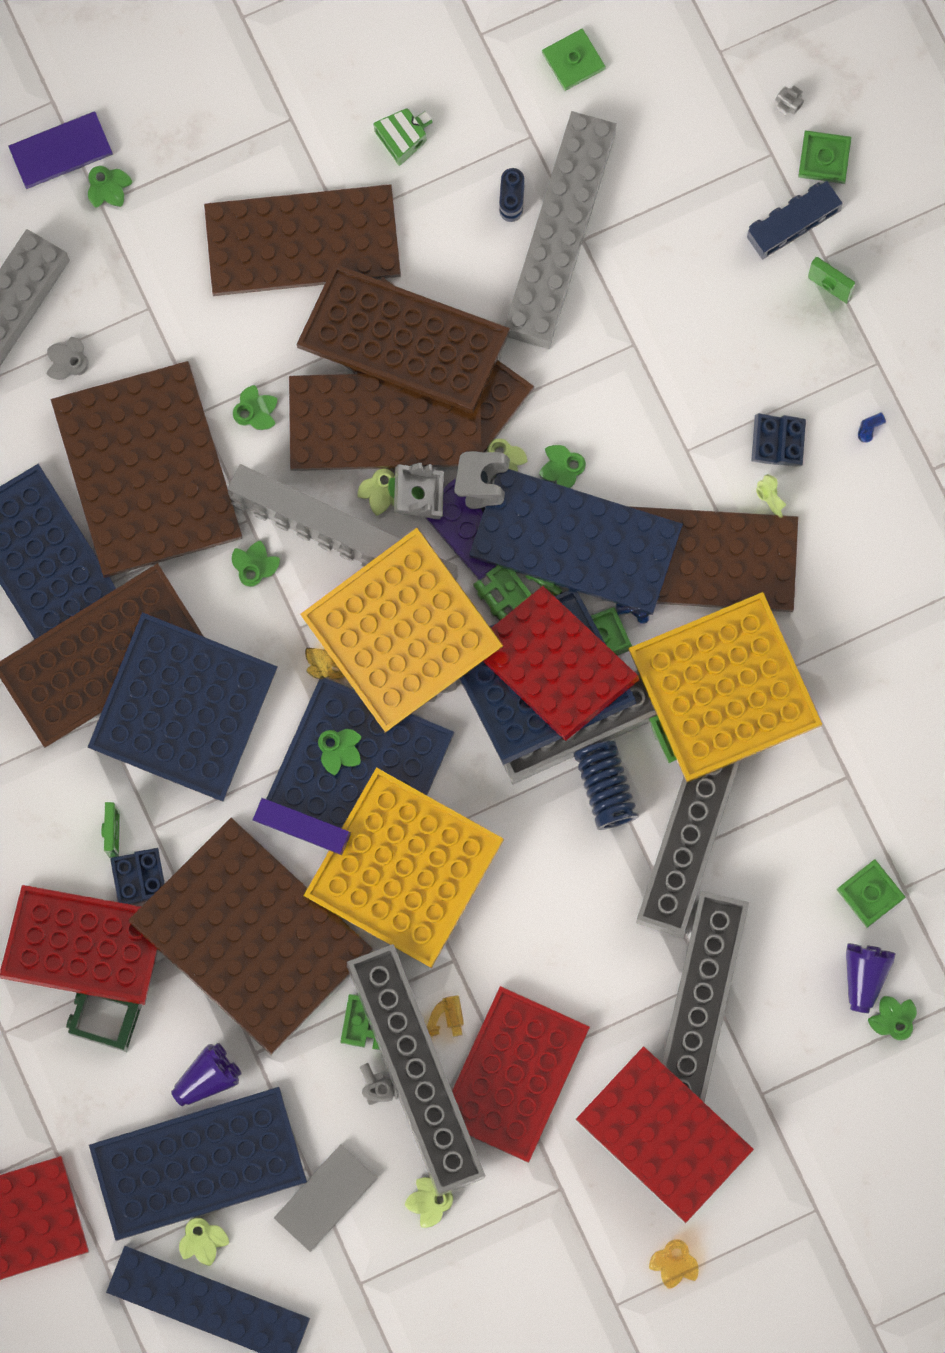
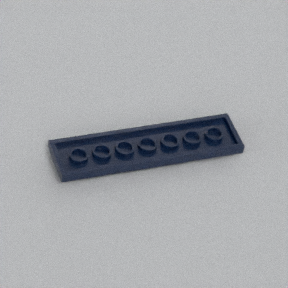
[106,1246,311,1353]

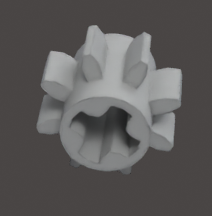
[775,85,804,116]

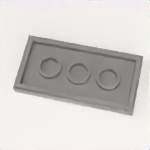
[274,1144,378,1252]

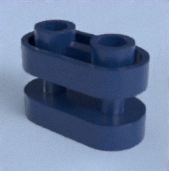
[499,168,525,222]

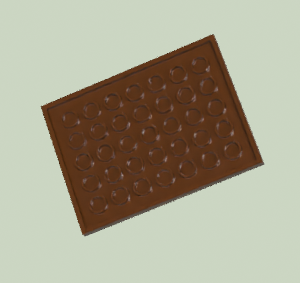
[51,361,242,578]
[129,818,373,1055]

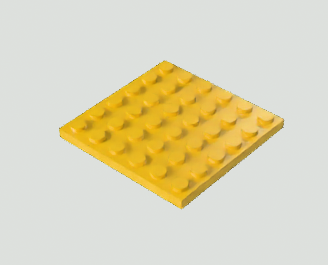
[300,528,503,732]
[628,592,822,782]
[303,767,505,968]

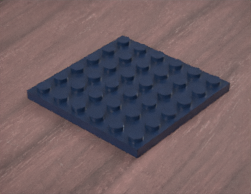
[459,589,636,765]
[87,612,278,802]
[266,676,455,828]

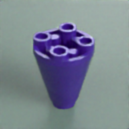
[846,943,896,1013]
[171,1043,242,1107]

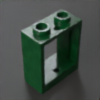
[66,993,142,1052]

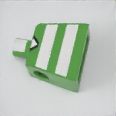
[373,108,433,166]

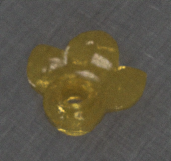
[305,648,345,680]
[649,1239,699,1289]

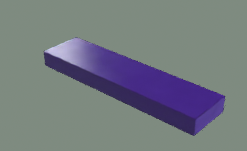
[253,798,351,855]

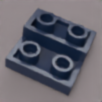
[751,413,806,466]
[110,848,165,905]

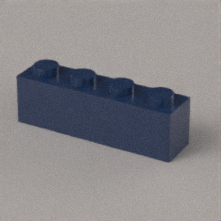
[747,181,843,260]

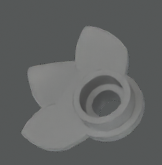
[46,337,88,380]

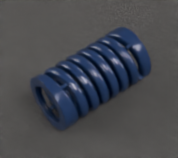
[574,741,639,830]

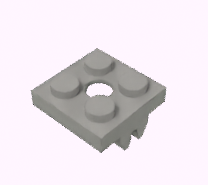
[394,463,444,519]

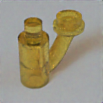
[427,995,464,1037]

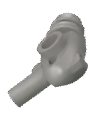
[360,1063,398,1105]

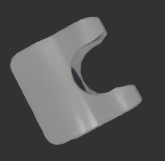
[454,451,510,509]

